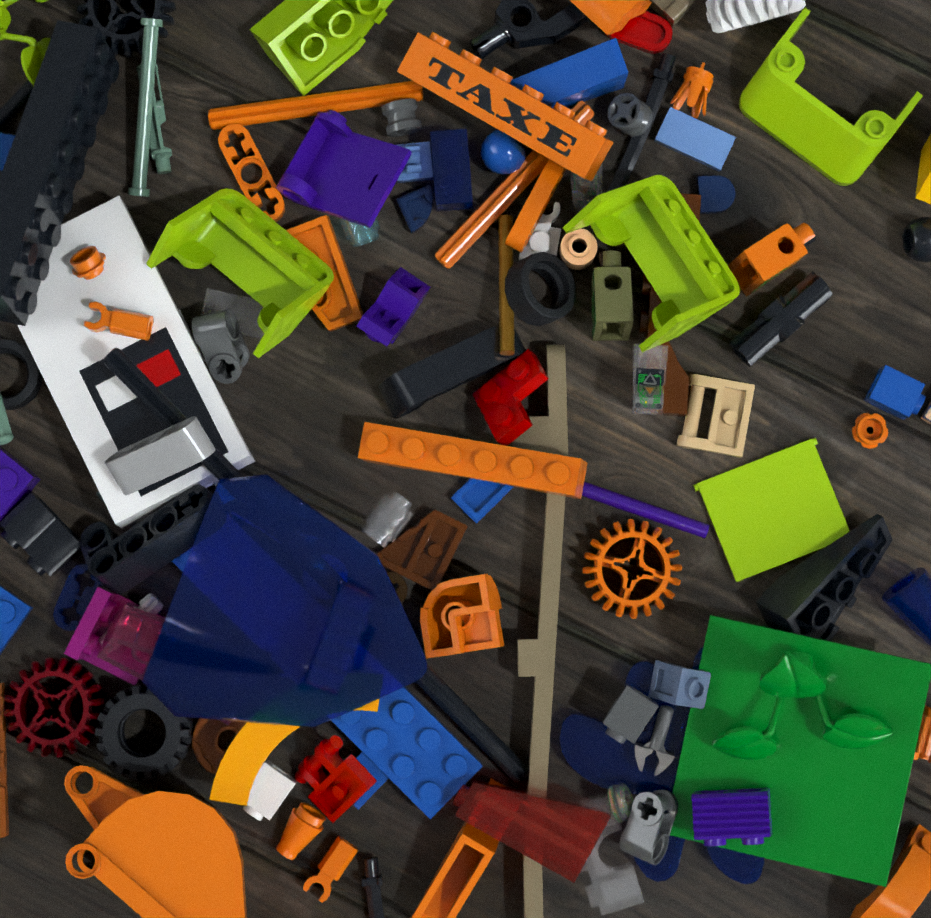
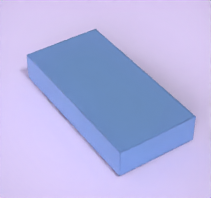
[654,107,736,172]

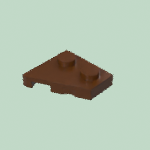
[372,510,468,590]

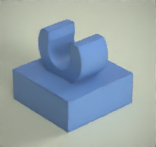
[397,141,434,183]

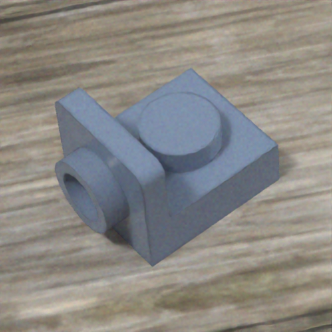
[648,660,711,709]

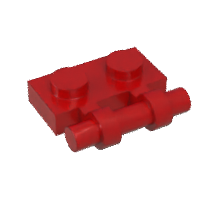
[295,735,377,823]

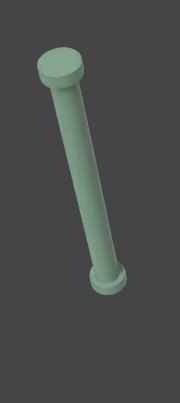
[128,18,163,197]

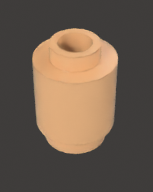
[559,229,598,270]

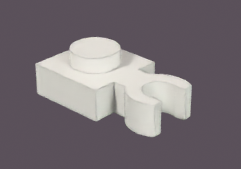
[519,202,561,260]

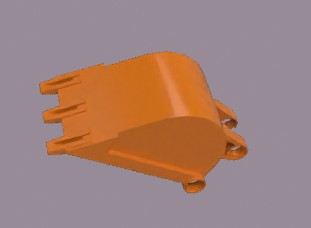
[64,765,247,918]

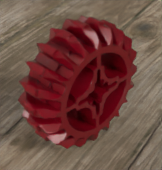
[4,657,105,758]

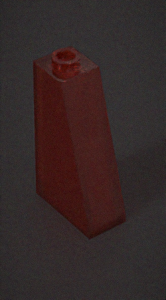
[452,780,611,883]

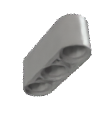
[104,416,215,495]

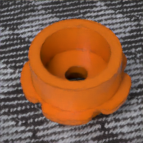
[70,246,106,280]
[852,413,888,449]

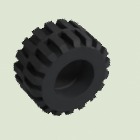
[95,684,194,780]

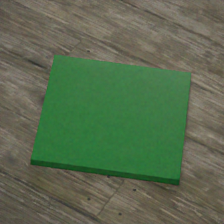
[670,615,931,887]

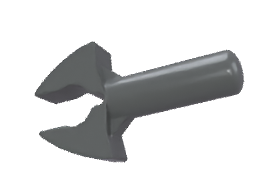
[634,705,675,776]

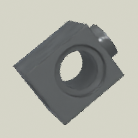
[602,683,659,744]

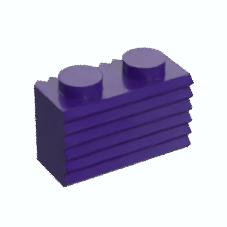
[691,788,773,846]

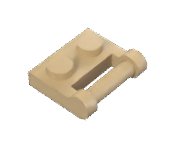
[676,374,755,458]

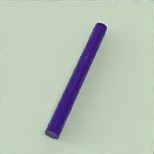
[582,482,710,539]

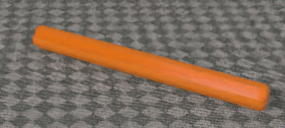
[208,81,424,130]
[435,101,594,269]

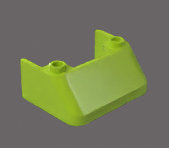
[739,8,923,186]
[563,175,740,352]
[146,188,334,358]

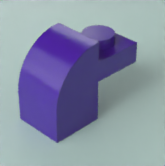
[356,267,431,347]

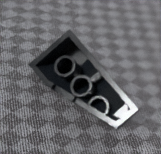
[756,514,893,641]

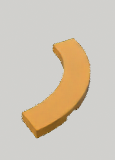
[209,672,384,806]

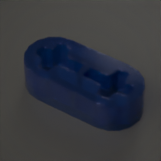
[53,564,103,631]

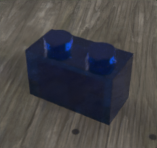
[430,129,473,212]

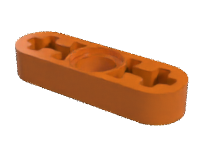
[218,124,285,222]
[505,159,566,253]

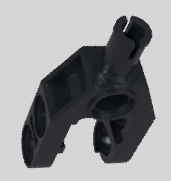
[469,0,590,60]

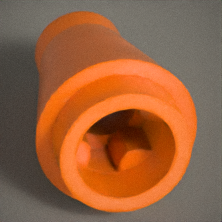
[276,802,325,860]

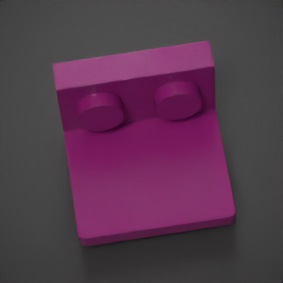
[64,587,168,685]

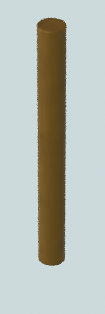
[498,215,515,356]

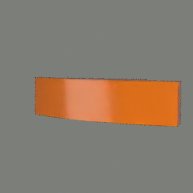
[411,778,523,918]

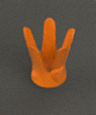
[670,62,714,119]

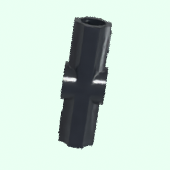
[729,271,833,367]

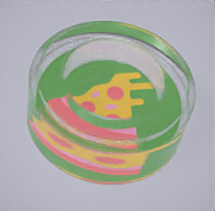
[608,783,634,823]

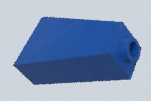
[510,38,629,108]

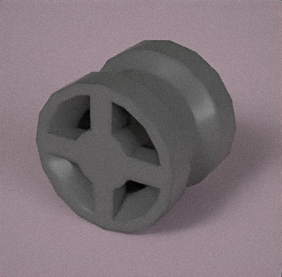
[607,93,653,137]
[381,98,422,137]

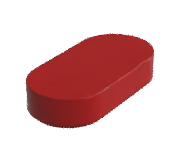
[605,11,673,54]

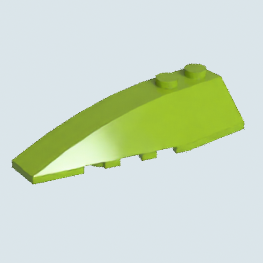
[249,0,393,96]

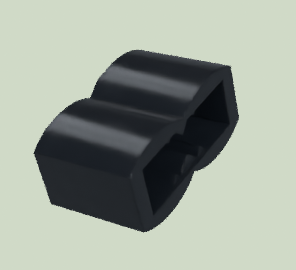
[0,492,82,576]

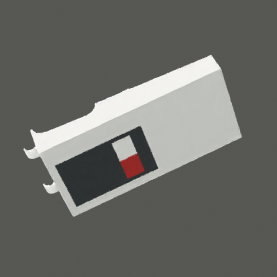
[18,196,255,531]

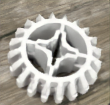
[705,0,806,33]

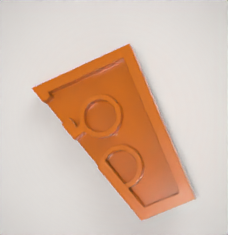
[286,215,363,331]

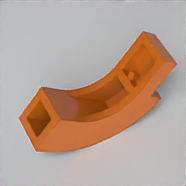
[850,824,931,918]

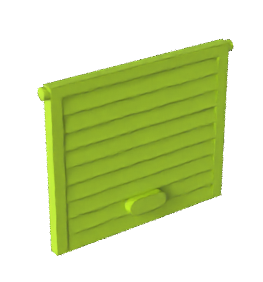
[693,438,850,582]

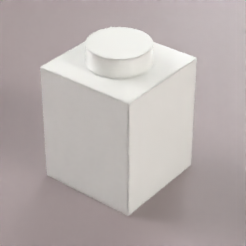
[243,760,297,821]

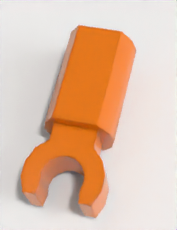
[84,302,154,341]
[303,836,359,903]

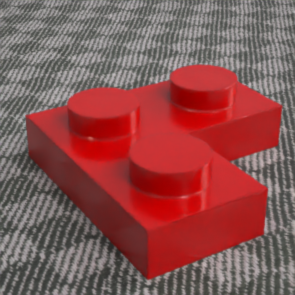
[473,349,549,446]

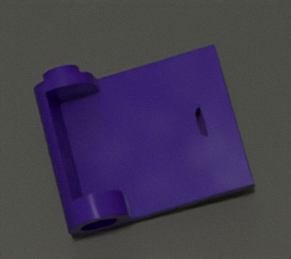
[276,110,412,228]

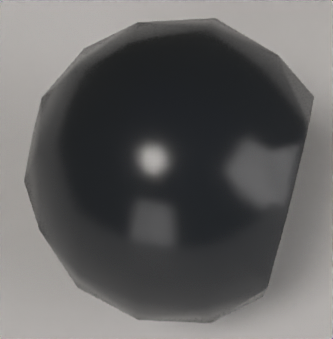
[902,216,931,263]

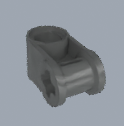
[192,308,250,384]
[620,789,678,865]

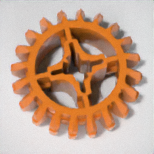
[582,519,682,619]

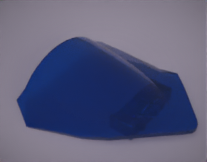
[142,475,427,727]

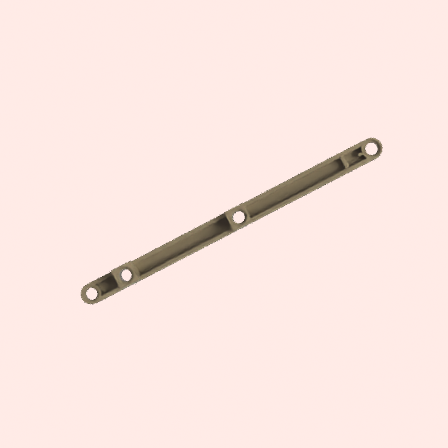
[512,344,568,918]

